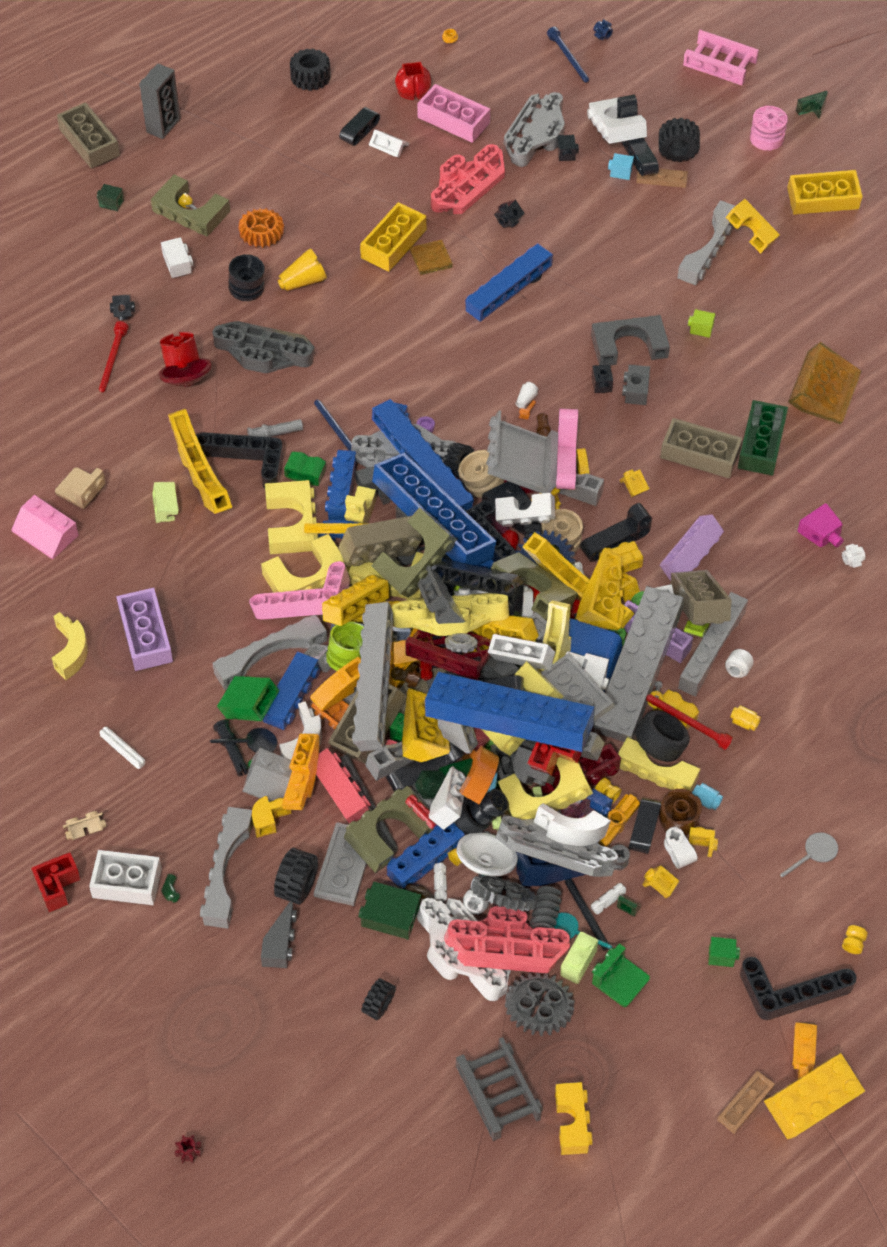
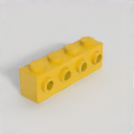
[322,575,389,626]

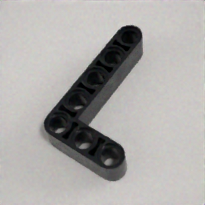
[617,94,659,176]
[196,432,283,489]
[432,560,524,617]
[740,957,857,1020]

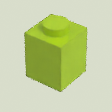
[688,309,715,338]

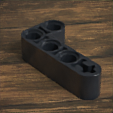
[466,500,515,562]
[579,503,652,562]
[385,741,466,792]

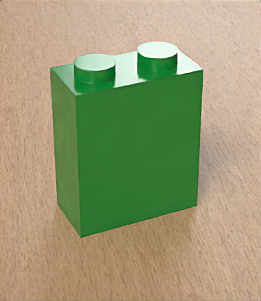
[217,676,280,721]

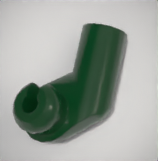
[161,874,180,903]

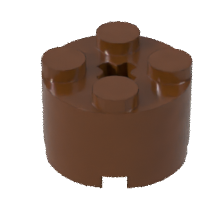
[659,789,702,835]

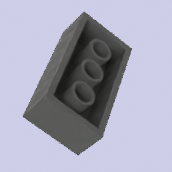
[139,63,181,139]

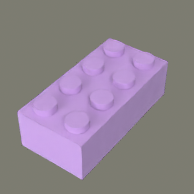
[116,588,173,671]

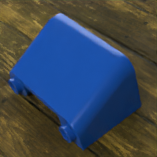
[568,618,622,693]

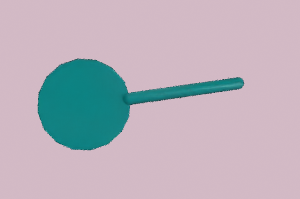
[554,912,612,949]

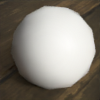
[463,890,489,914]

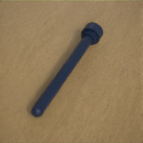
[546,26,589,83]
[314,399,352,451]

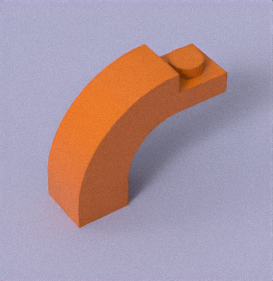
[459,746,499,804]

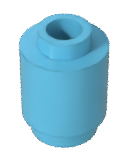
[692,783,723,810]

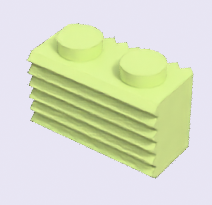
[560,932,598,984]

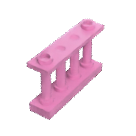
[683,30,759,85]

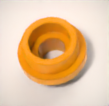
[442,29,458,43]

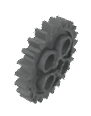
[470,875,538,912]
[505,973,575,1036]

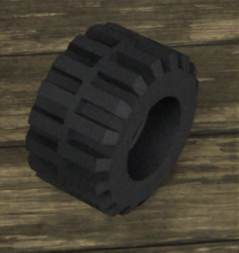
[290,48,331,91]
[658,118,700,162]
[274,847,318,905]

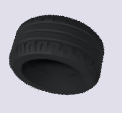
[635,711,690,762]

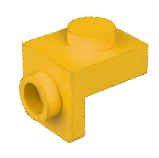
[688,827,718,857]

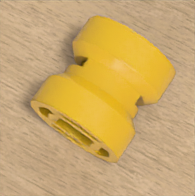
[595,777,622,804]
[842,925,868,954]

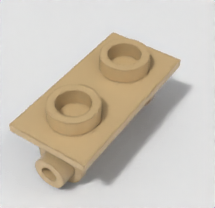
[63,811,106,841]

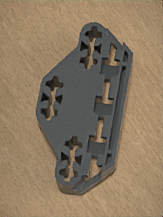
[212,321,315,373]

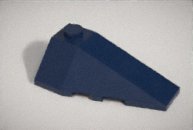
[516,852,586,886]

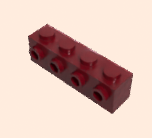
[541,744,621,796]

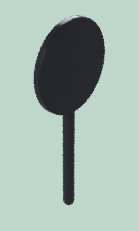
[210,728,277,753]

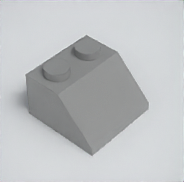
[242,748,292,802]

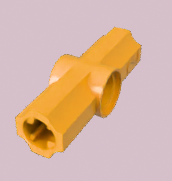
[597,794,640,848]

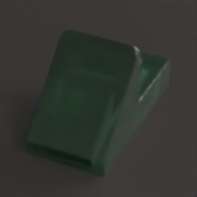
[796,90,828,119]

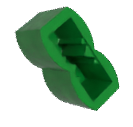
[284,452,326,486]

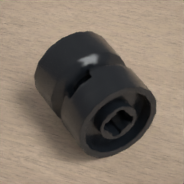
[470,789,509,825]

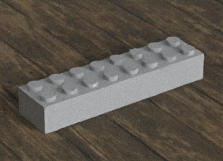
[594,586,684,742]

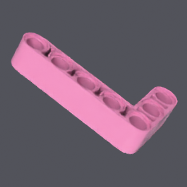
[556,408,578,490]
[249,561,350,620]

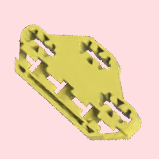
[392,593,509,636]

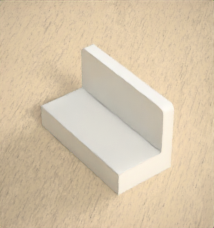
[369,130,409,158]

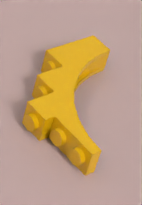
[168,409,232,514]
[523,532,634,629]

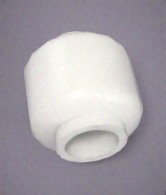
[725,649,754,678]

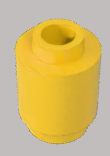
[730,705,761,731]

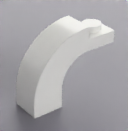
[279,701,322,760]
[534,803,610,846]

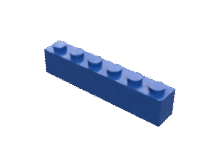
[465,243,553,322]

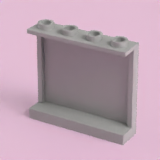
[486,410,558,494]

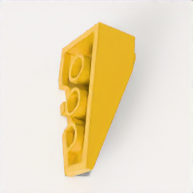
[576,548,624,630]
[402,688,450,762]

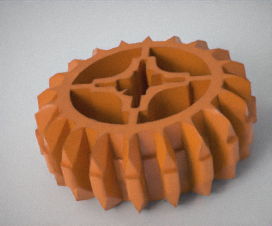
[238,208,284,248]

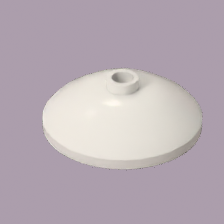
[457,833,518,877]

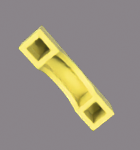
[618,737,700,792]

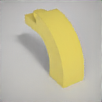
[345,486,377,523]
[52,612,88,680]

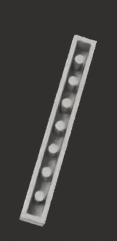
[352,602,394,752]

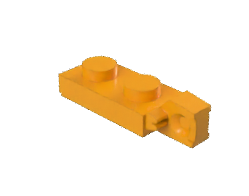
[792,1022,817,1079]

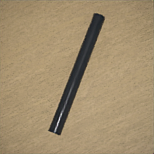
[564,879,609,951]

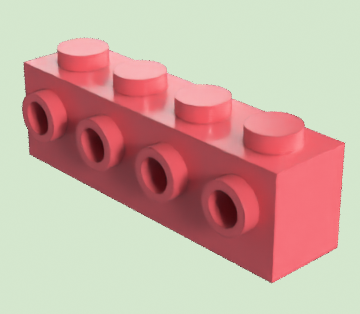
[316,748,371,823]

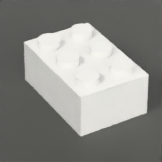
[89,850,162,905]

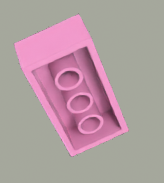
[418,84,490,143]

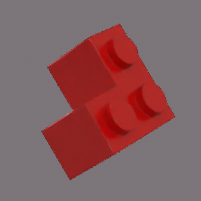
[527,742,582,775]
[31,852,81,913]

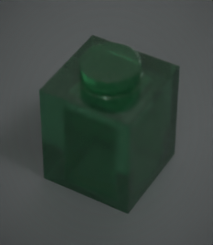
[97,184,124,212]
[415,770,446,799]

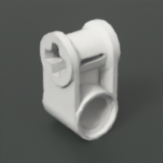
[664,827,697,869]

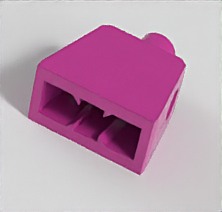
[798,503,844,548]

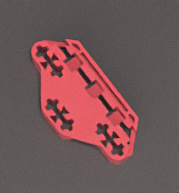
[431,144,505,214]
[444,906,570,973]

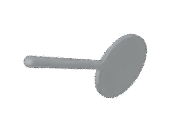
[780,833,838,877]

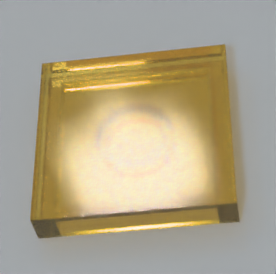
[410,240,453,275]

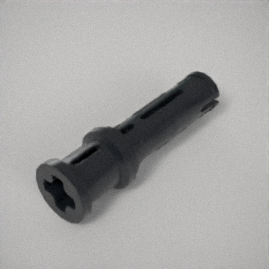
[213,719,249,777]

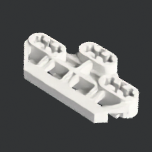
[417,898,511,1001]

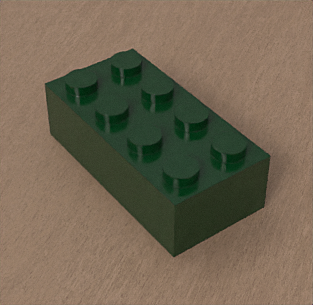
[737,400,788,476]

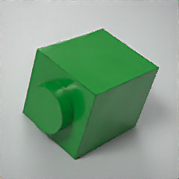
[708,937,740,967]

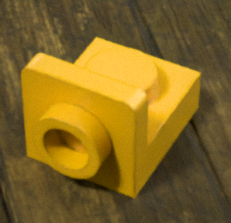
[619,469,649,497]
[620,572,640,602]
[642,866,679,898]

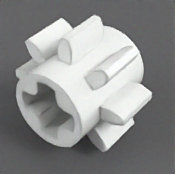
[842,544,865,568]

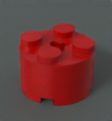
[160,332,200,368]

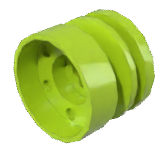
[326,622,364,671]

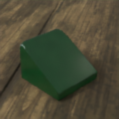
[617,895,641,917]

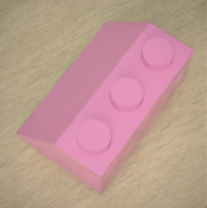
[12,495,79,559]

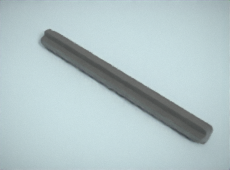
[340,755,398,854]

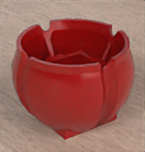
[395,62,432,100]

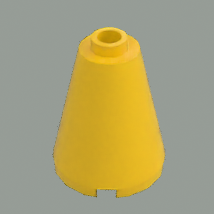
[277,249,327,291]

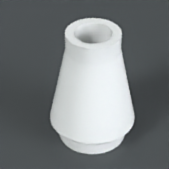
[515,382,538,408]

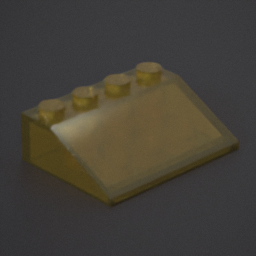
[788,342,861,424]

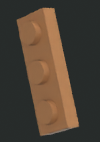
[636,169,688,188]
[717,1071,775,1134]

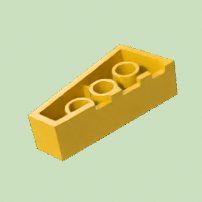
[462,616,539,653]

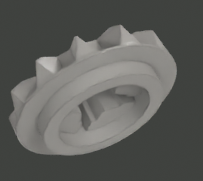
[445,633,477,653]

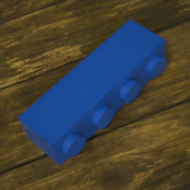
[263,652,320,730]

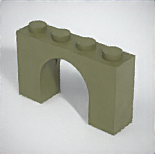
[151,174,230,237]
[371,507,457,598]
[491,552,578,620]
[344,786,434,874]

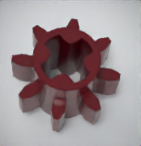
[174,1135,202,1164]

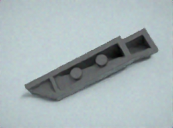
[418,565,466,624]

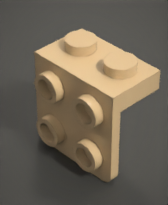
[55,468,106,509]

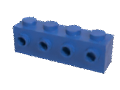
[325,450,357,521]
[387,823,465,890]

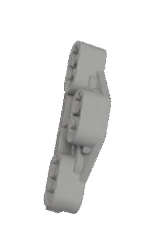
[503,92,565,167]
[351,424,457,468]
[496,816,618,877]

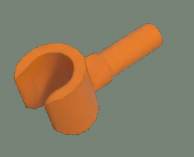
[519,400,536,420]

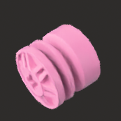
[750,106,787,151]

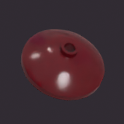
[159,358,212,387]

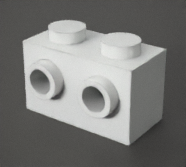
[161,237,193,278]

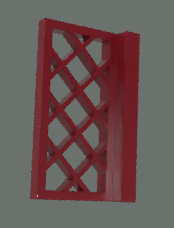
[405,629,491,680]

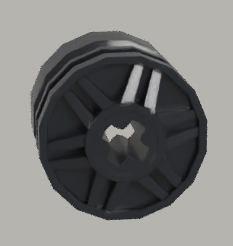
[228,254,265,301]

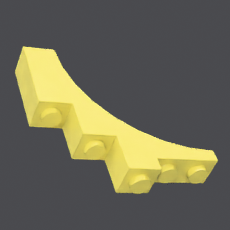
[524,600,571,691]

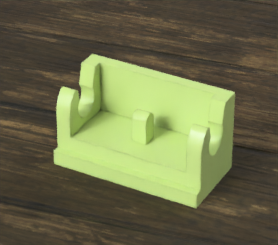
[152,482,178,523]

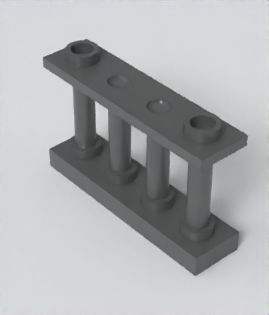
[456,1037,543,1141]

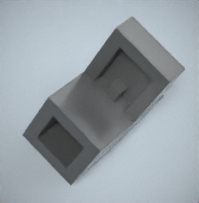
[355,467,390,505]
[513,746,555,786]

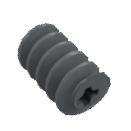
[530,886,562,929]

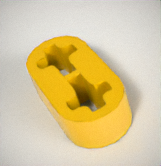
[576,448,589,475]

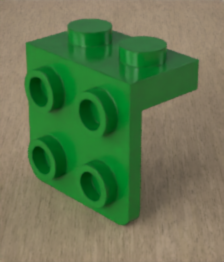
[592,943,650,1007]

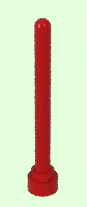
[99,321,129,393]
[646,694,733,750]

